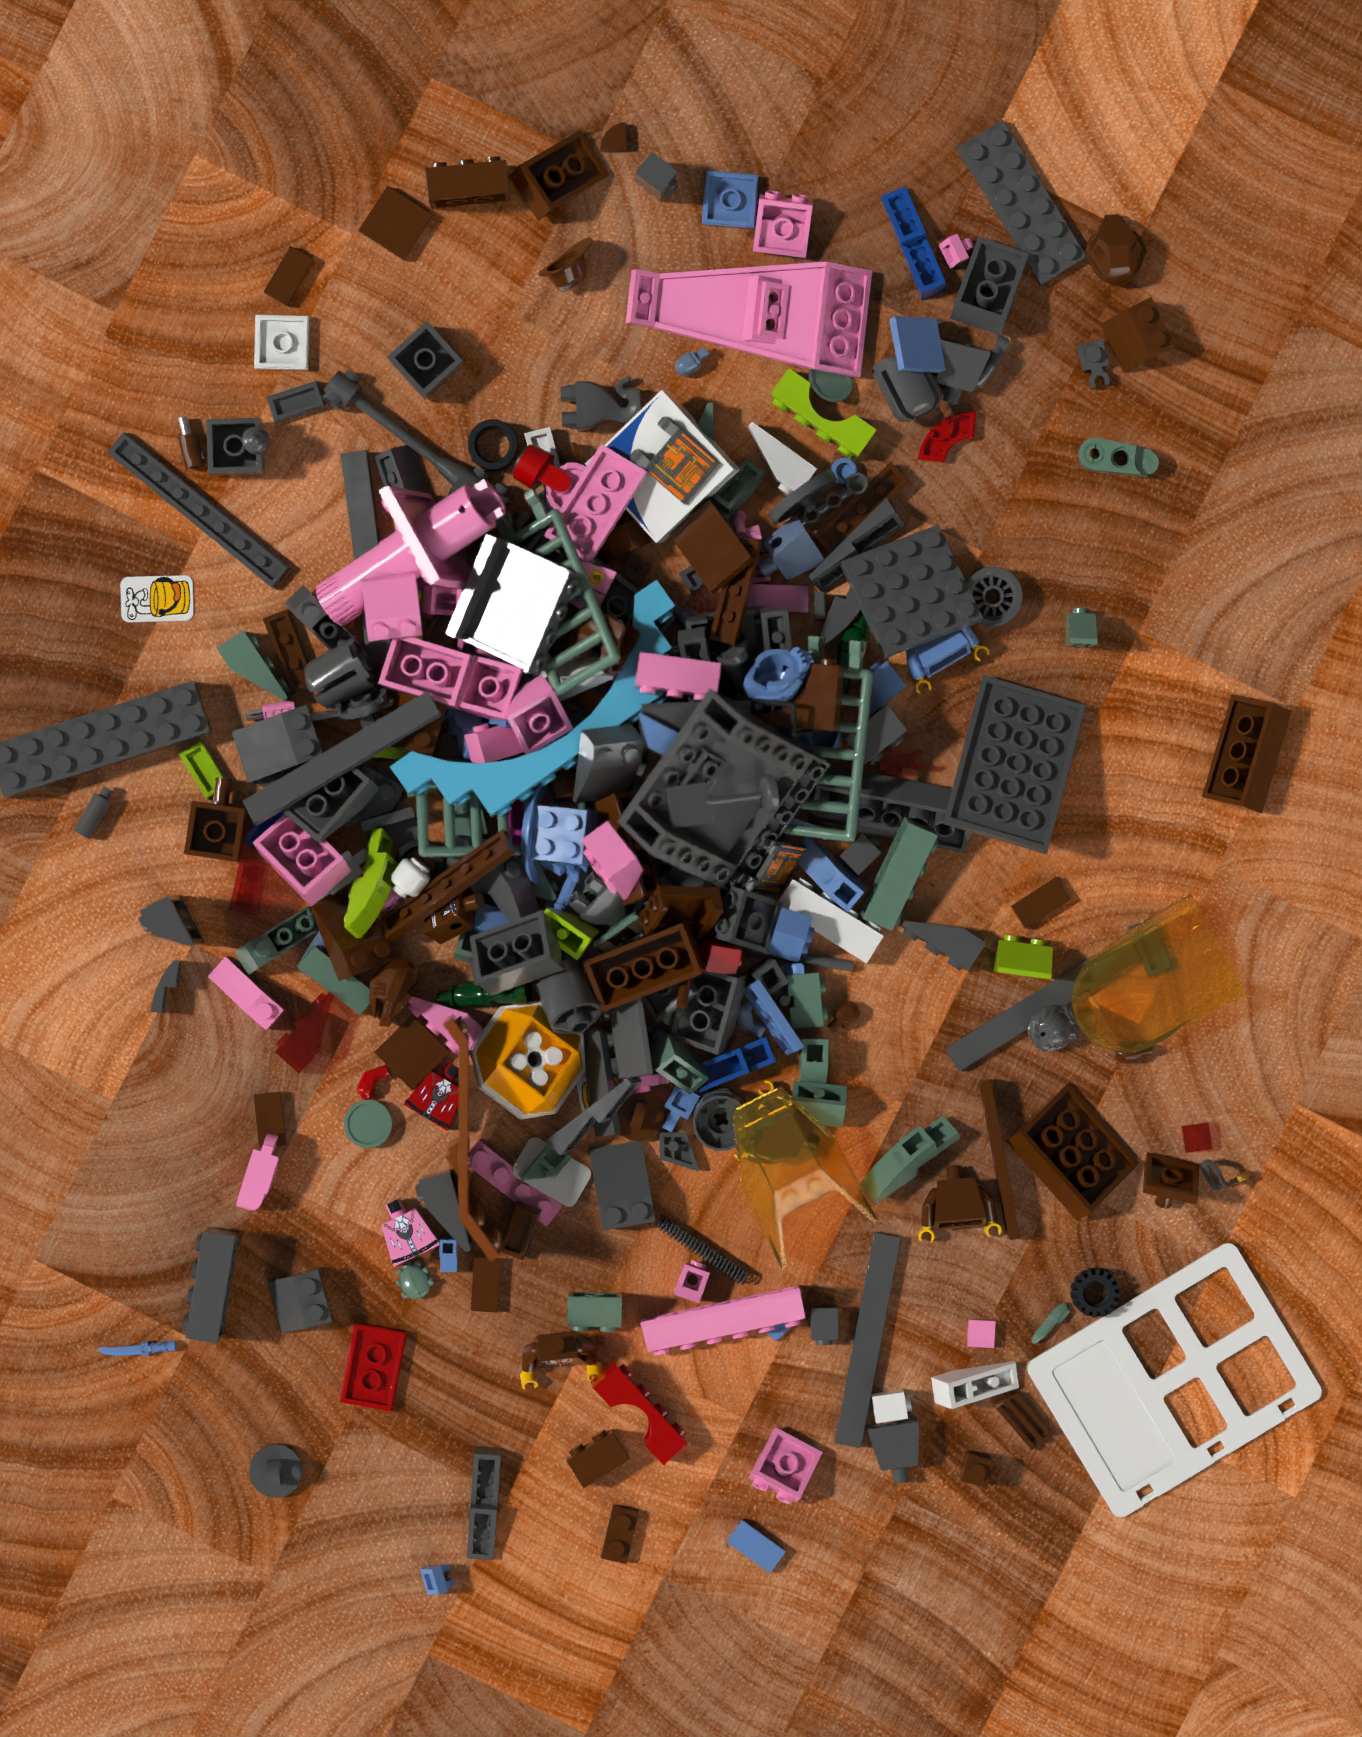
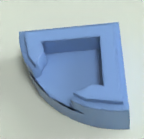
[779,963,804,975]

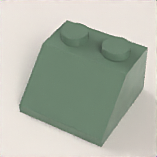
[568,1292,622,1332]

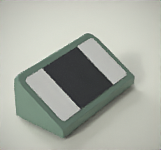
[593,910,644,954]

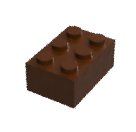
[425,156,511,209]

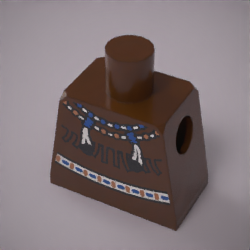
[424,888,485,944]

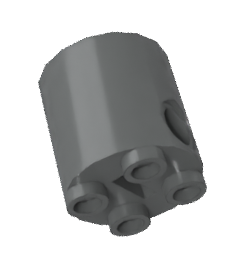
[533,955,602,1034]

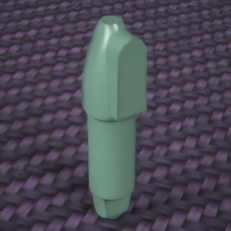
[1031,1303,1071,1344]

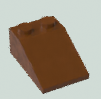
[509,130,610,221]
[310,892,397,981]

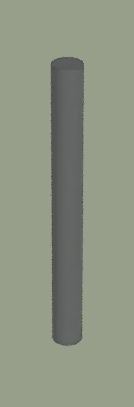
[746,948,854,972]

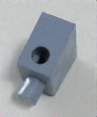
[757,515,825,580]

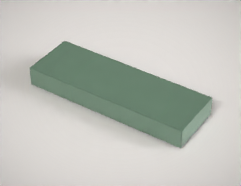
[297,945,370,1015]

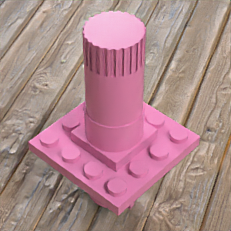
[315,479,506,626]

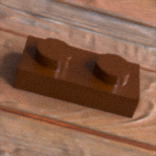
[601,1505,639,1564]

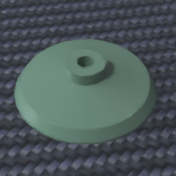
[809,369,852,402]
[344,1100,392,1148]

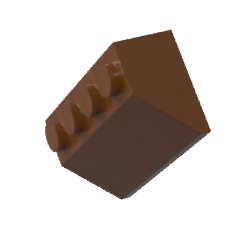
[1202,695,1292,813]
[583,922,703,1012]

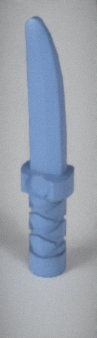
[98,1340,176,1356]

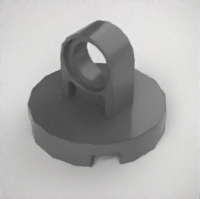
[335,686,390,729]
[249,1443,303,1498]

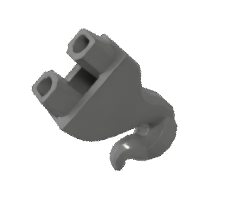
[561,376,641,431]
[568,872,648,941]

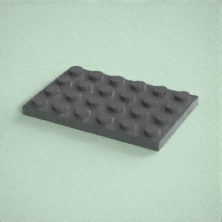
[942,675,1086,854]

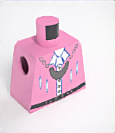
[382,1198,440,1267]

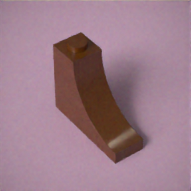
[755,659,844,731]

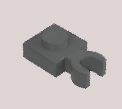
[1076,339,1110,389]

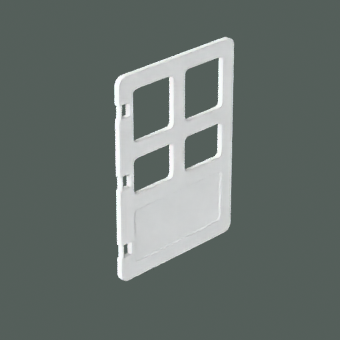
[1027,1243,1322,1517]

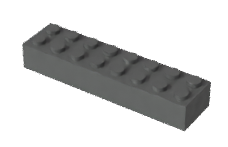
[0,681,212,798]

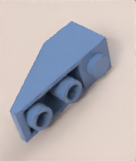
[799,837,869,912]

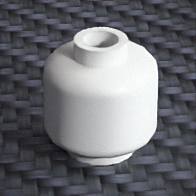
[390,857,431,898]

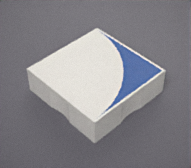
[585,390,740,543]

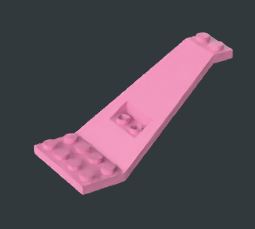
[626,262,872,377]

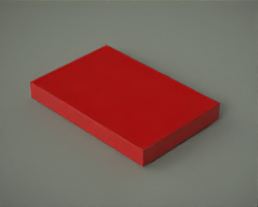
[339,1322,407,1412]

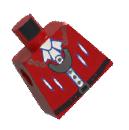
[403,1063,459,1131]

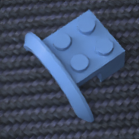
[521,783,598,886]

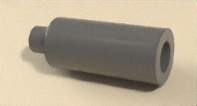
[73,786,113,839]

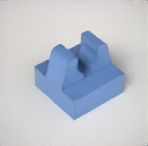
[420,1565,455,1595]

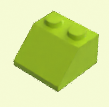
[993,935,1053,979]

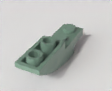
[860,1116,960,1204]

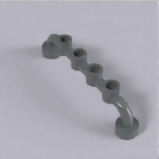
[760,473,868,556]

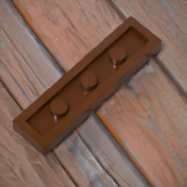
[813,462,909,554]
[709,537,762,647]

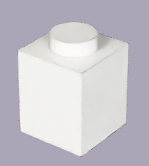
[871,1389,912,1423]

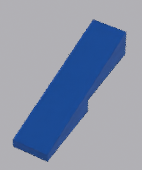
[881,186,947,300]

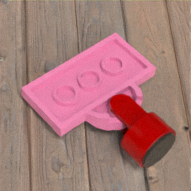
[512,444,648,564]

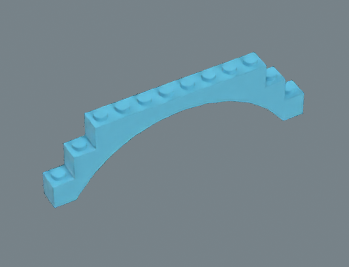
[390,580,675,817]

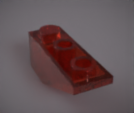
[275,992,334,1073]

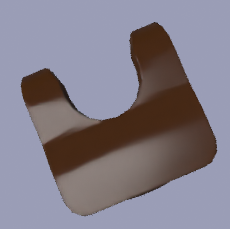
[567,606,640,676]

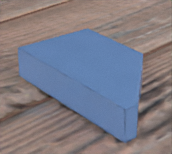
[639,711,679,755]

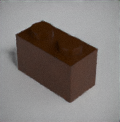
[566,1429,629,1489]

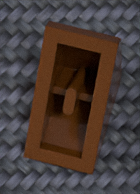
[599,520,652,565]

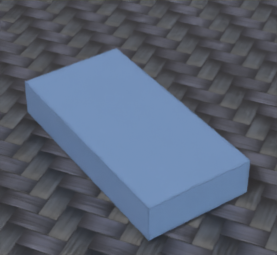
[727,1519,786,1573]

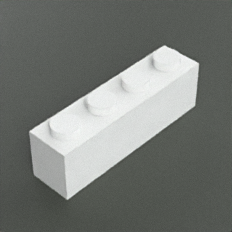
[778,878,884,963]

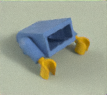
[906,626,989,695]

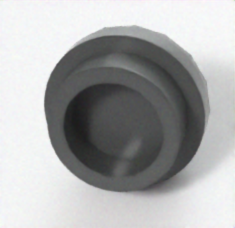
[242,427,269,454]

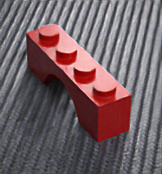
[590,1360,687,1466]

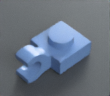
[662,1085,700,1132]

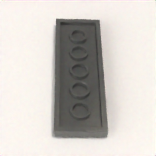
[956,120,1086,286]

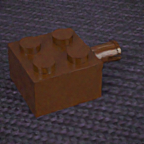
[184,777,248,862]

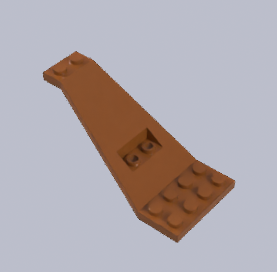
[443,1014,502,1262]

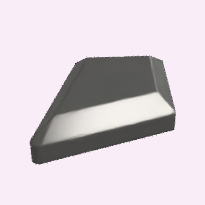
[660,1132,699,1171]

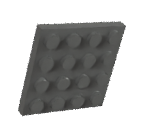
[840,525,983,659]

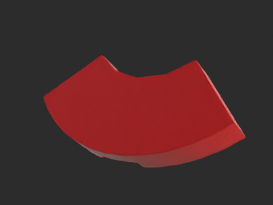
[917,411,976,463]

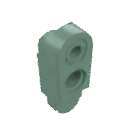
[1078,438,1159,477]

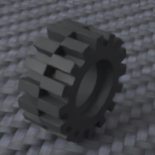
[1070,1268,1120,1318]

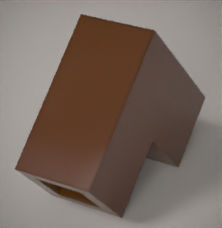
[550,768,575,803]

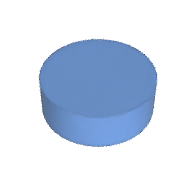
[831,458,857,485]

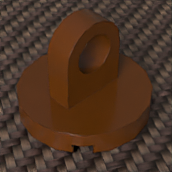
[618,1091,665,1141]

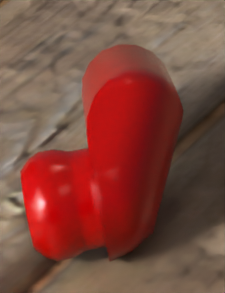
[357,1064,390,1100]

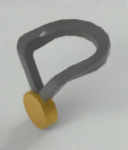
[1201,1159,1250,1190]

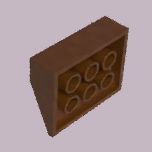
[1006,1083,1140,1220]

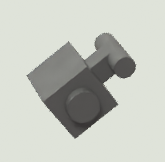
[744,958,790,1006]

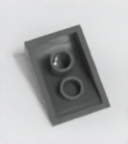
[950,236,1029,336]
[231,705,324,783]
[573,724,644,803]
[282,767,380,843]
[589,1141,655,1231]
[415,1169,473,1252]

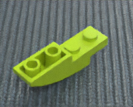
[344,828,399,938]

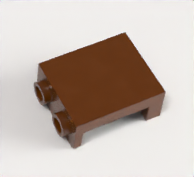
[639,885,724,939]

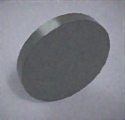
[768,469,838,525]

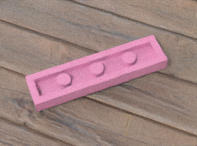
[470,1140,563,1227]

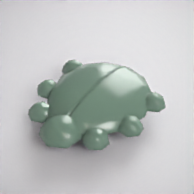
[396,1260,435,1299]

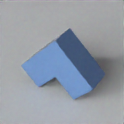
[439,1237,458,1272]

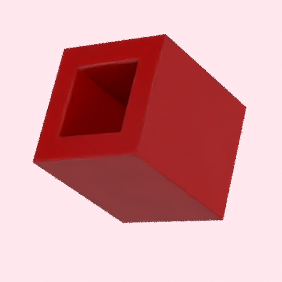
[699,937,742,976]

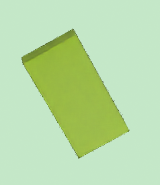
[179,740,226,800]

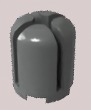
[871,355,942,422]
[304,636,380,709]

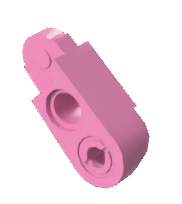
[236,1132,280,1210]

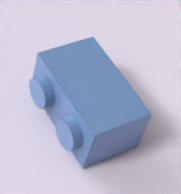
[768,908,815,963]

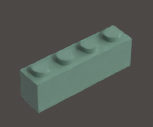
[859,817,938,931]

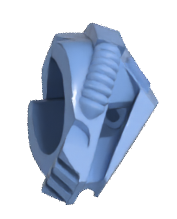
[743,647,814,706]

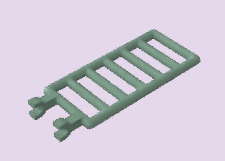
[496,489,620,696]
[783,636,873,842]
[416,778,600,857]

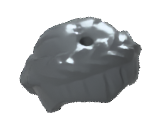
[1027,1005,1079,1052]

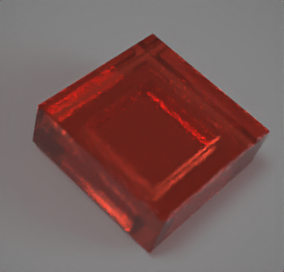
[1181,1122,1212,1153]

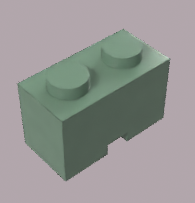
[786,972,828,1029]

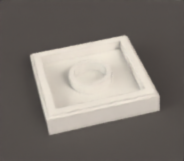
[254,315,310,371]

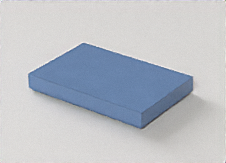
[744,979,804,1055]

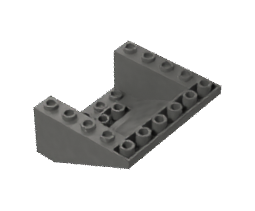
[617,689,830,891]

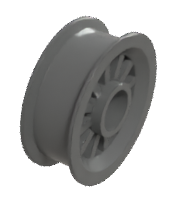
[966,567,1023,627]

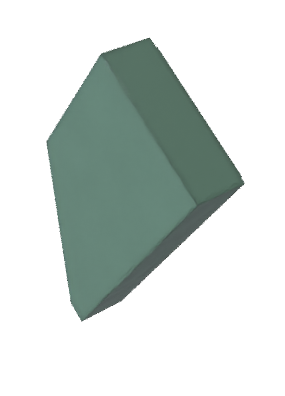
[520,1144,572,1180]

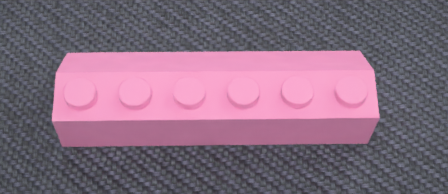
[641,1285,805,1356]

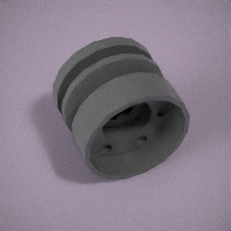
[693,1087,750,1151]

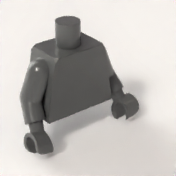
[932,319,1010,404]

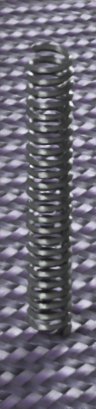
[656,1214,748,1285]

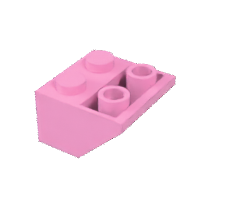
[581,821,643,900]

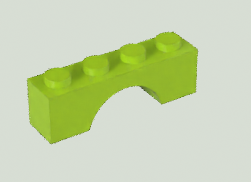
[770,368,876,459]

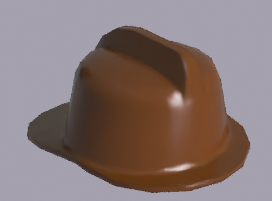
[539,237,593,292]

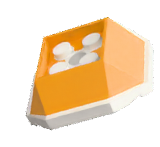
[469,1001,586,1119]

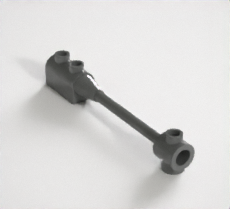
[323,370,511,508]

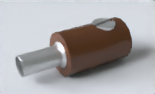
[178,416,205,470]

